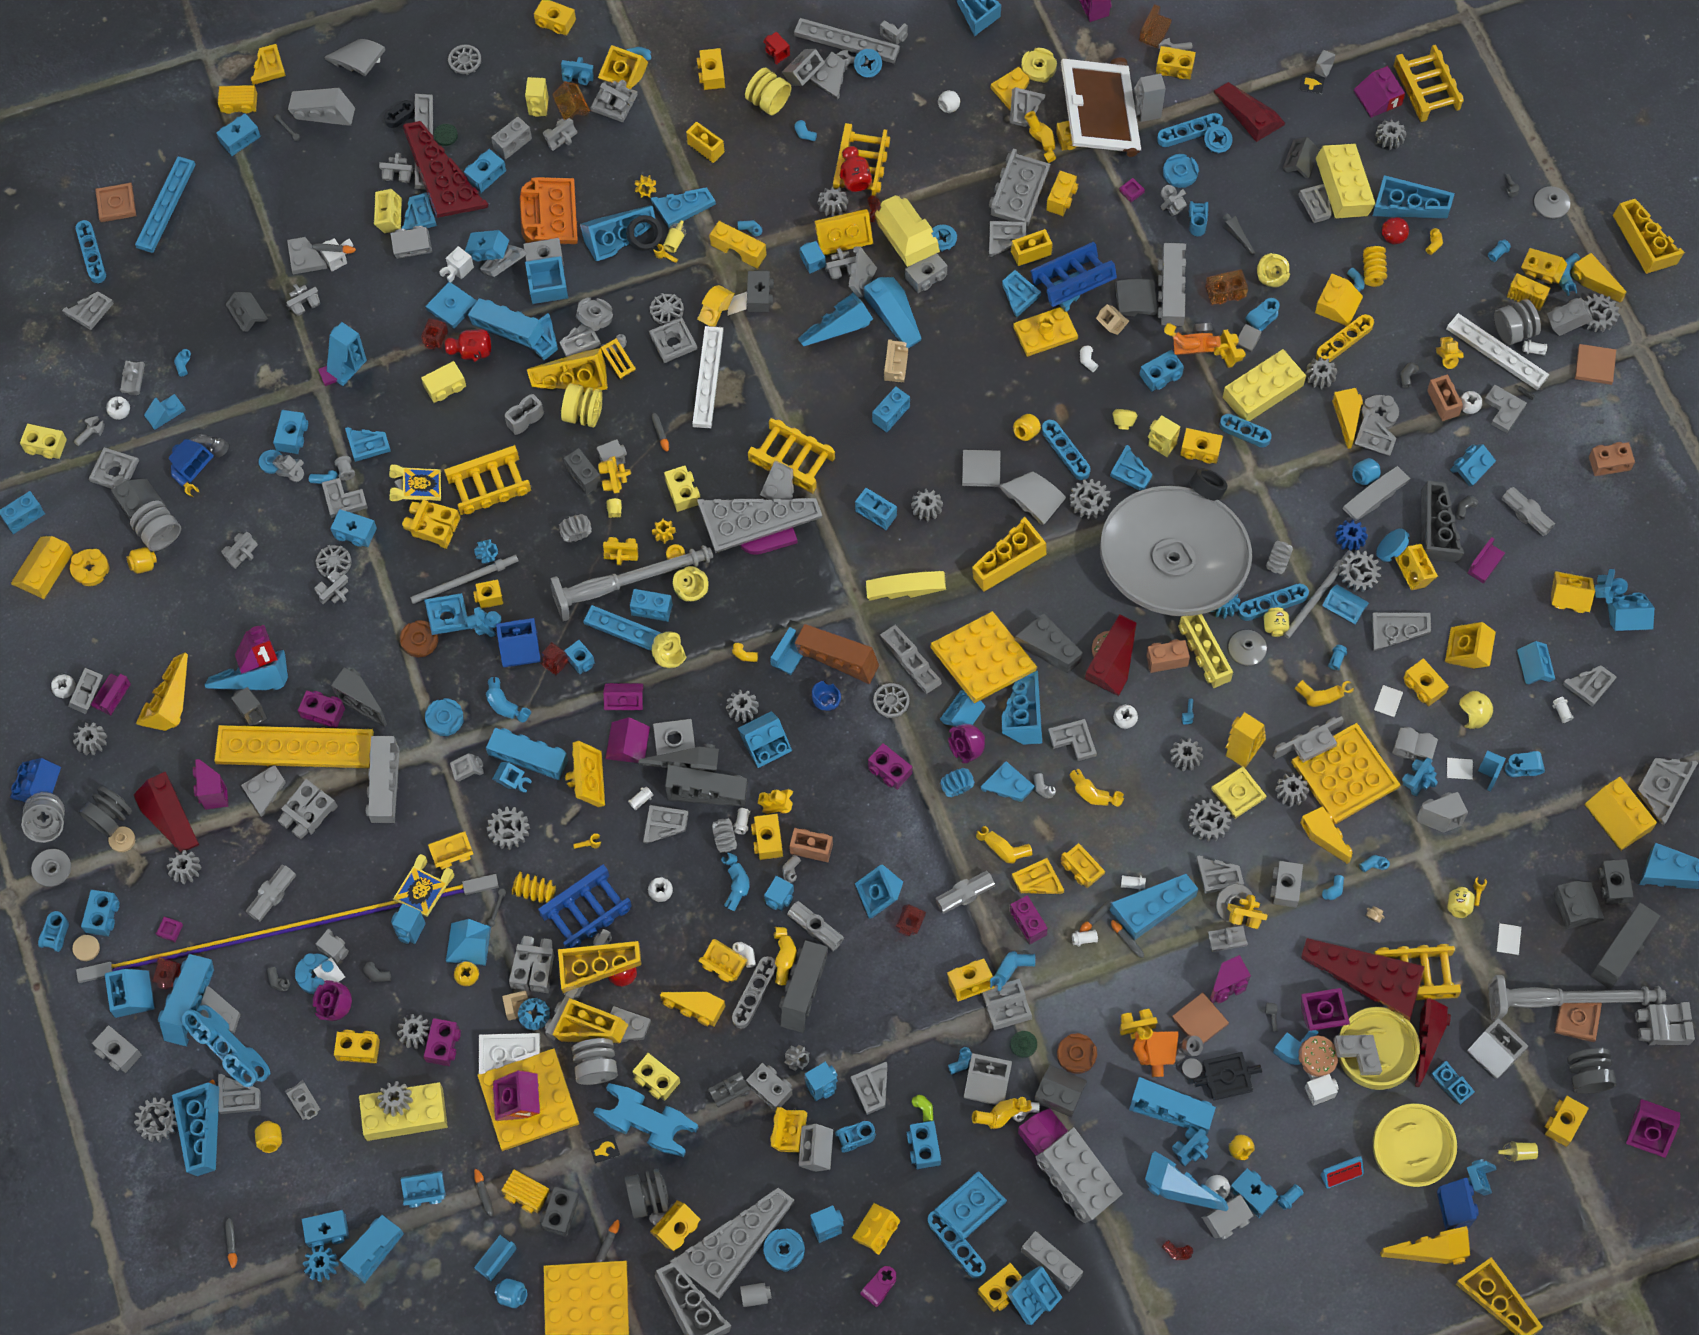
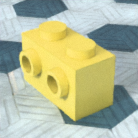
[421,361,466,403]

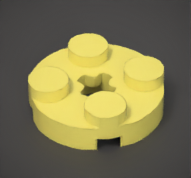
[1021,48,1057,83]

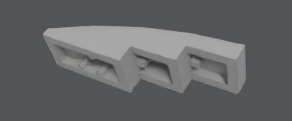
[1342,466,1411,521]
[880,625,942,694]

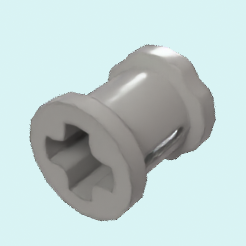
[334,456,355,480]

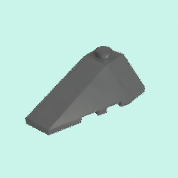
[639,744,719,773]

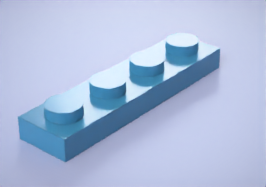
[584,605,661,651]

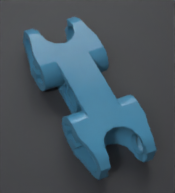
[181,1005,271,1087]
[593,1083,699,1157]

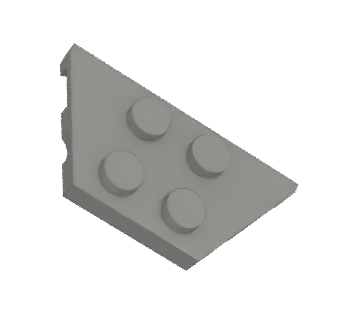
[1637,758,1698,825]

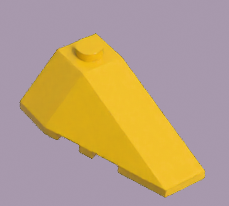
[527,348,608,392]
[136,653,188,731]
[1380,1226,1470,1265]

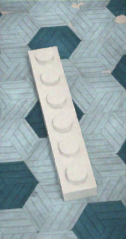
[1447,313,1549,390]
[693,326,723,428]

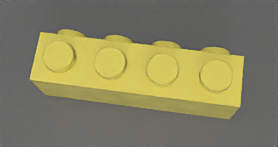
[1178,614,1233,688]

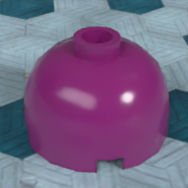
[948,724,985,763]
[313,980,352,1021]

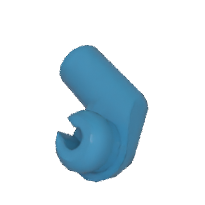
[738,220,762,236]
[174,349,191,377]
[1359,855,1390,872]

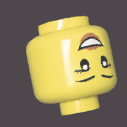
[1264,608,1289,637]
[1447,887,1475,918]

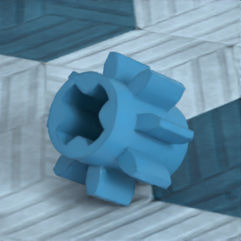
[474,539,498,563]

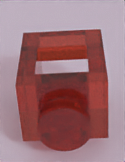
[421,318,448,349]
[541,642,568,675]
[896,904,926,937]
[153,958,182,990]

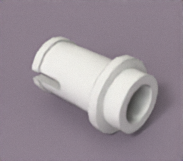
[1522,340,1547,356]
[1553,697,1574,723]
[628,787,653,810]
[733,808,750,834]
[1121,875,1146,891]
[1072,930,1098,947]

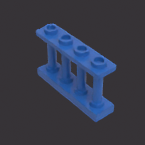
[1030,242,1117,307]
[538,864,632,949]

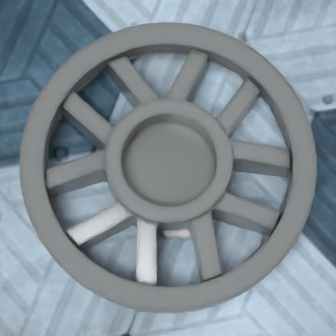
[448,45,481,75]
[650,293,684,325]
[315,545,352,577]
[873,683,909,718]

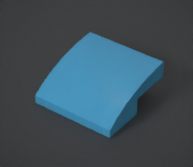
[1007,1266,1062,1325]

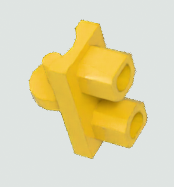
[1214,329,1246,368]
[1436,337,1464,369]
[598,456,631,493]
[603,537,638,566]
[758,789,793,814]
[1227,895,1268,929]
[1119,1009,1158,1040]

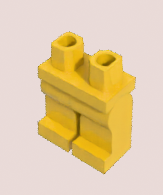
[402,500,461,549]

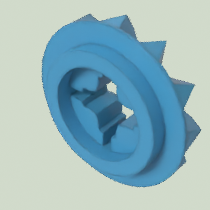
[854,49,882,77]
[1204,125,1232,154]
[932,225,957,252]
[518,998,550,1030]

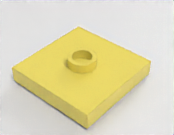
[1211,766,1267,819]

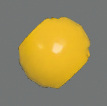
[454,961,479,986]
[1228,1135,1254,1160]

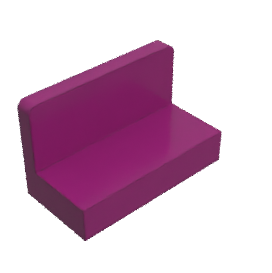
[1468,537,1505,584]
[91,674,131,716]
[603,683,644,710]

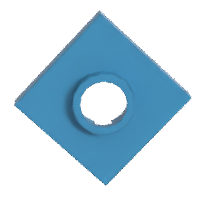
[425,593,470,635]

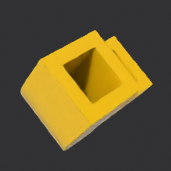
[697,285,735,327]

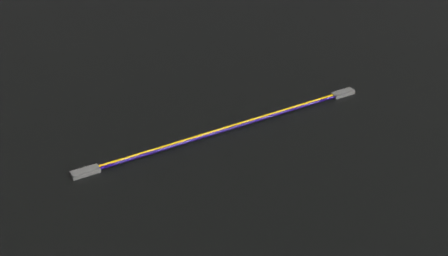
[76,874,499,983]

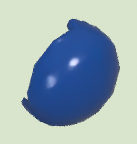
[812,681,841,711]

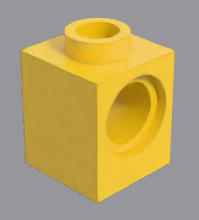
[473,580,503,609]

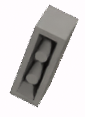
[1021,1231,1083,1292]

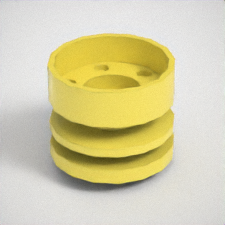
[745,68,791,115]
[561,383,602,428]

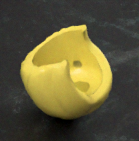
[1257,253,1290,287]
[673,566,709,601]
[651,631,687,668]
[1459,691,1493,729]

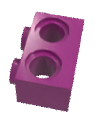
[298,690,345,728]
[868,743,913,790]
[1010,895,1048,945]
[424,1018,461,1066]

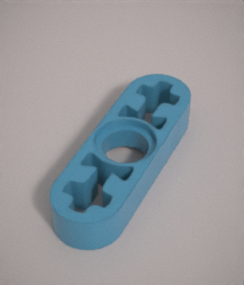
[1220,414,1271,447]

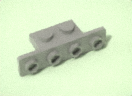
[1273,716,1344,762]

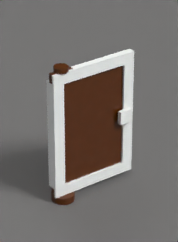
[1061,57,1141,157]

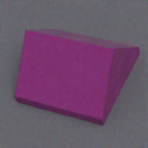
[606,717,650,763]

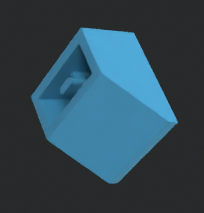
[1607,592,1655,631]
[737,711,792,768]
[104,969,155,1018]

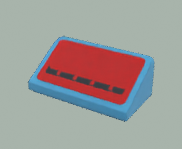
[1321,1156,1364,1188]

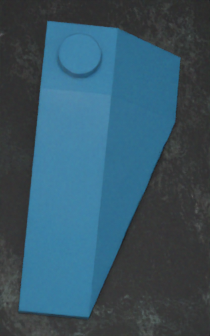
[580,205,656,261]
[864,277,921,348]
[798,292,873,346]
[205,650,288,690]
[1145,1151,1229,1211]

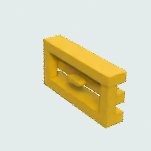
[601,338,636,380]

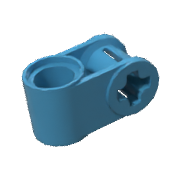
[1189,201,1208,237]
[1245,298,1280,331]
[1504,751,1545,777]
[38,911,69,952]
[835,1121,876,1152]

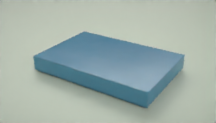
[934,1171,1007,1241]

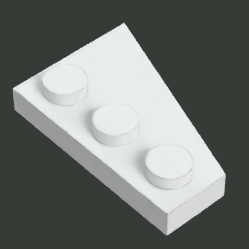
[479,1033,540,1074]

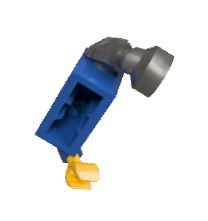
[169,434,229,497]

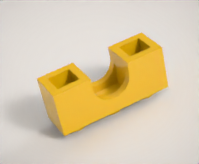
[710,221,766,268]

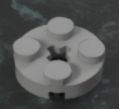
[576,298,613,331]
[1361,395,1399,430]

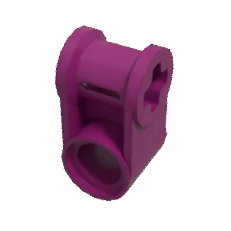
[860,1266,896,1307]

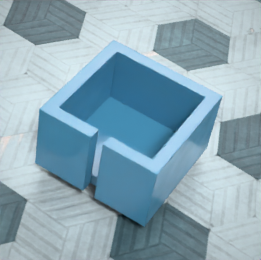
[525,256,568,304]

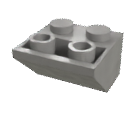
[1416,792,1468,833]
[1467,1018,1529,1080]
[964,1053,1012,1105]

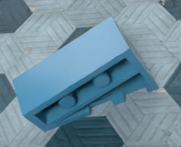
[956,0,1001,36]
[327,322,367,386]
[1639,843,1699,889]
[339,1215,404,1283]

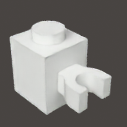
[320,238,353,271]
[439,246,474,283]
[1305,1073,1339,1106]

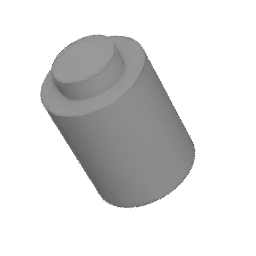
[740,1283,772,1307]

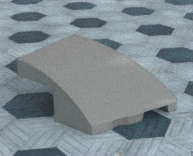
[324,39,385,76]
[999,472,1066,525]

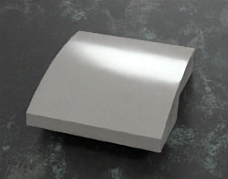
[962,450,1000,487]
[982,979,1032,1030]

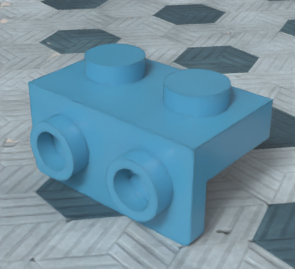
[1450,444,1496,486]
[1467,1159,1497,1196]
[401,1171,446,1208]

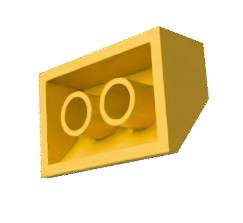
[11,536,73,599]
[1584,777,1657,851]

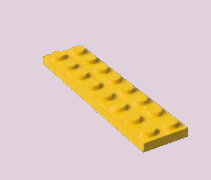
[215,725,374,768]

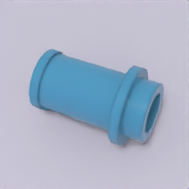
[1488,240,1511,262]
[1328,645,1347,670]
[1277,1184,1304,1210]

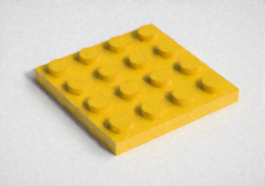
[930,611,1037,703]
[1291,723,1400,825]
[478,1048,579,1151]
[544,1261,629,1335]

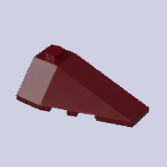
[1214,82,1285,142]
[1085,614,1137,696]
[134,771,199,853]
[1415,998,1451,1087]

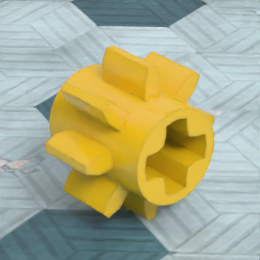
[635,175,656,198]
[652,519,676,544]

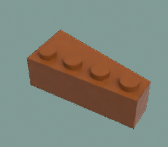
[795,624,879,684]

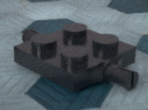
[1193,1052,1262,1101]

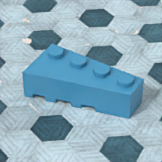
[1129,1077,1216,1135]
[172,1082,219,1176]

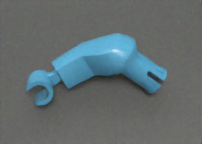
[1559,253,1581,296]
[486,677,531,722]
[721,852,749,911]
[990,951,1035,991]

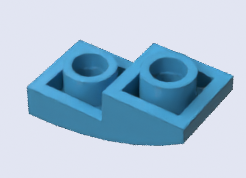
[1430,1061,1475,1105]

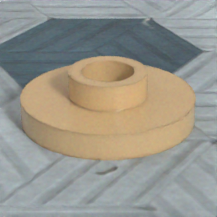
[108,827,135,852]
[73,935,100,961]

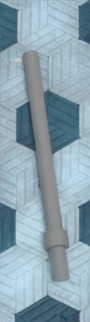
[1283,550,1354,639]
[410,555,519,604]

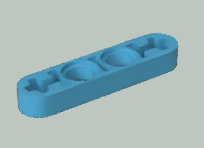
[1157,113,1223,147]
[76,220,106,283]
[1042,420,1090,480]
[1238,584,1309,621]
[928,1211,986,1279]

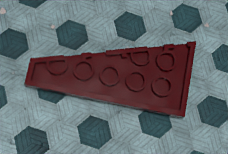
[403,121,488,218]
[1302,938,1425,1021]

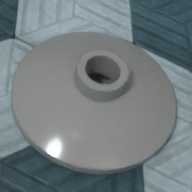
[1534,186,1570,219]
[1228,630,1267,666]
[31,849,71,887]
[1216,884,1253,923]

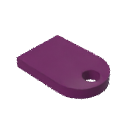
[739,527,798,555]

